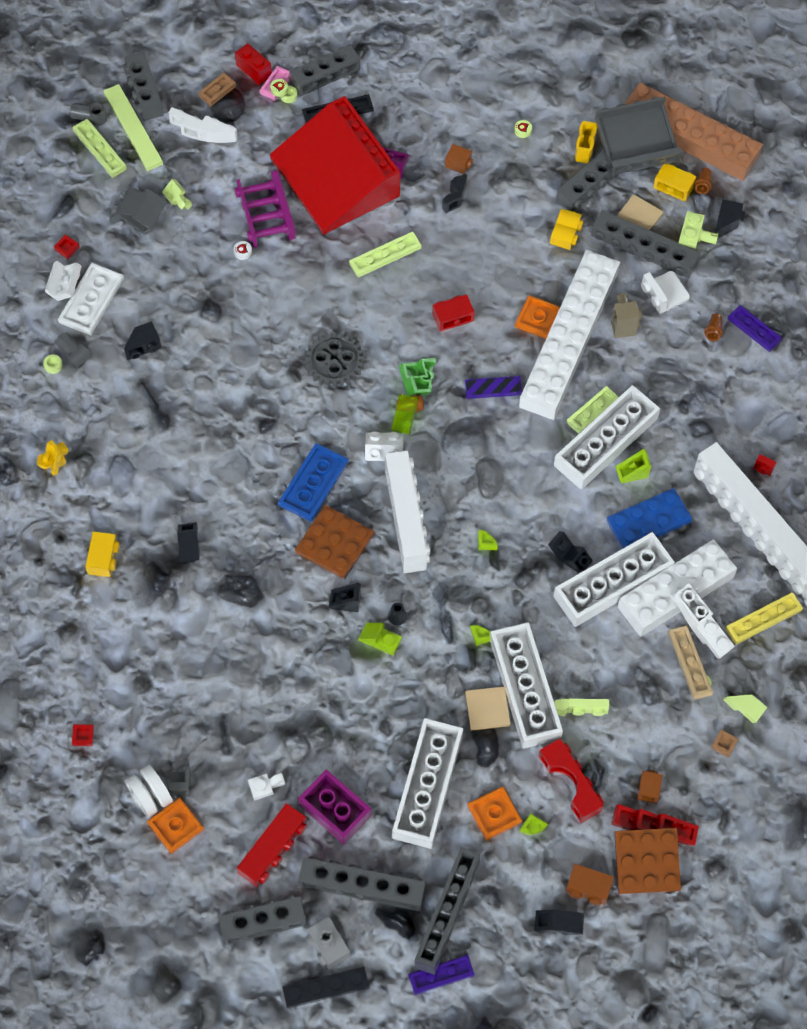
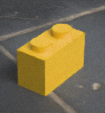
[653,164,696,202]
[85,532,120,577]

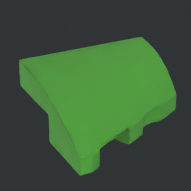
[399,358,436,397]

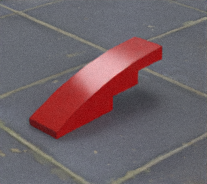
[611,804,699,846]

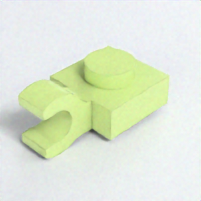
[162,179,193,210]

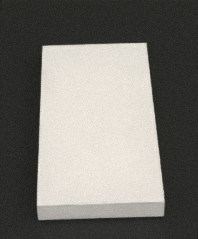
[58,262,124,335]

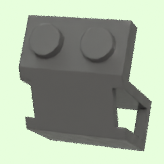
[109,187,167,235]

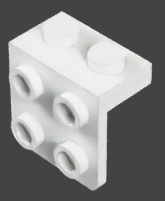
[641,271,690,314]

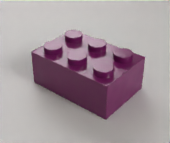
[298,769,372,845]

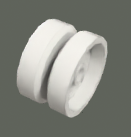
[124,765,173,818]

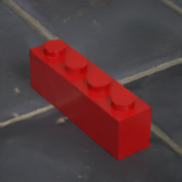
[237,803,307,888]

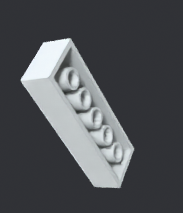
[554,385,660,490]
[385,451,430,573]
[553,532,674,627]
[618,539,737,637]
[490,622,563,749]
[392,718,463,849]

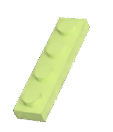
[73,119,127,178]
[349,231,421,278]

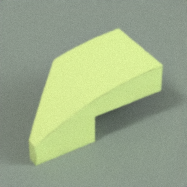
[723,695,767,723]

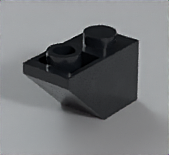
[124,321,162,361]

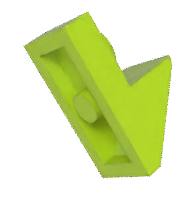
[358,622,402,656]

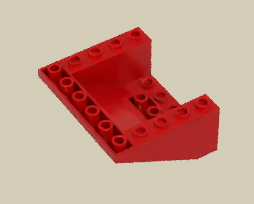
[270,96,400,235]

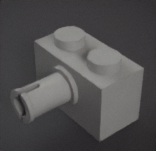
[306,916,350,970]

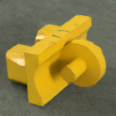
[37,440,69,476]

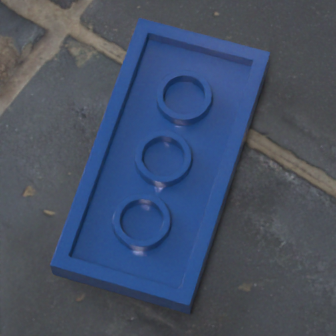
[278,443,349,522]
[606,488,692,549]

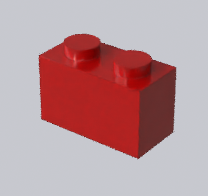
[235,43,272,86]
[432,294,475,332]

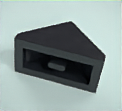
[328,582,361,613]

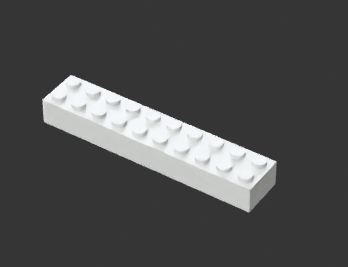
[519,250,620,420]
[694,442,807,606]

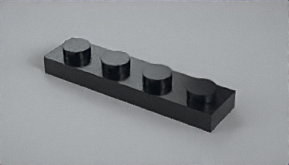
[282,966,369,1009]

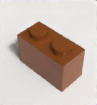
[565,863,614,906]

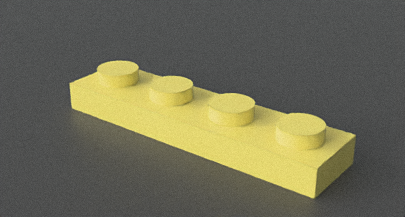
[725,592,803,645]

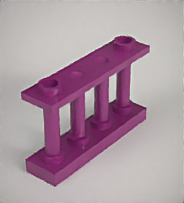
[234,171,296,248]

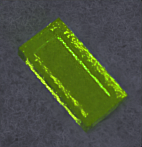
[391,394,419,435]

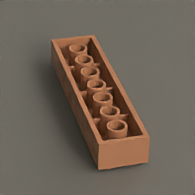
[625,83,763,181]

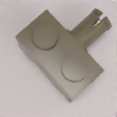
[611,293,642,338]

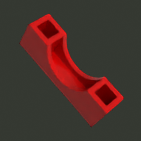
[538,738,604,823]

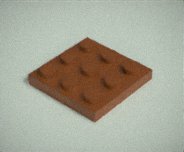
[295,505,375,580]
[614,828,681,894]

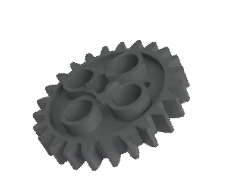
[304,332,365,389]

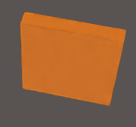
[515,295,560,339]
[467,786,522,841]
[147,797,204,854]

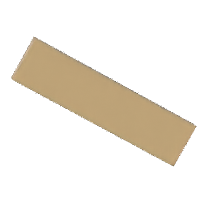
[668,626,713,700]

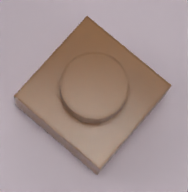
[711,730,739,758]

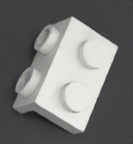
[45,261,82,301]
[365,432,404,461]

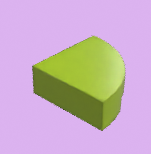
[478,530,498,550]
[470,625,491,646]
[519,813,548,835]

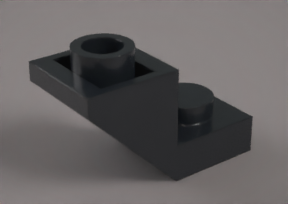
[442,173,467,213]
[177,522,200,563]
[548,531,593,573]
[534,909,584,935]

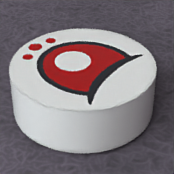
[234,241,252,260]

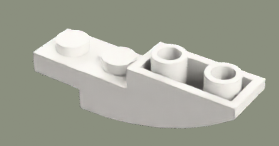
[168,107,238,143]
[674,583,735,659]

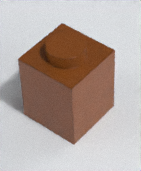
[445,144,474,174]
[637,770,663,804]

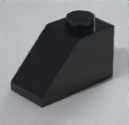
[715,199,746,239]

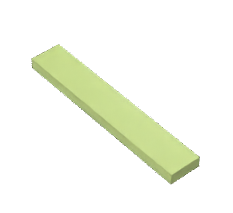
[103,84,163,171]

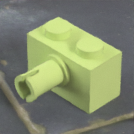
[679,211,719,250]

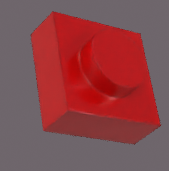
[53,234,80,259]
[754,454,777,476]
[72,724,94,746]

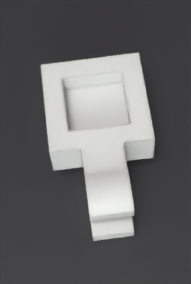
[248,773,285,801]

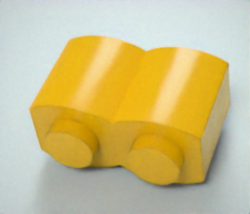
[575,121,597,164]
[550,208,584,250]

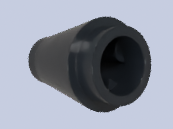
[388,602,407,626]

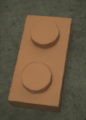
[198,73,236,107]

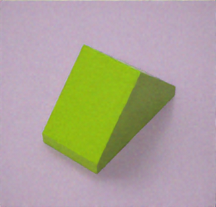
[615,449,651,483]

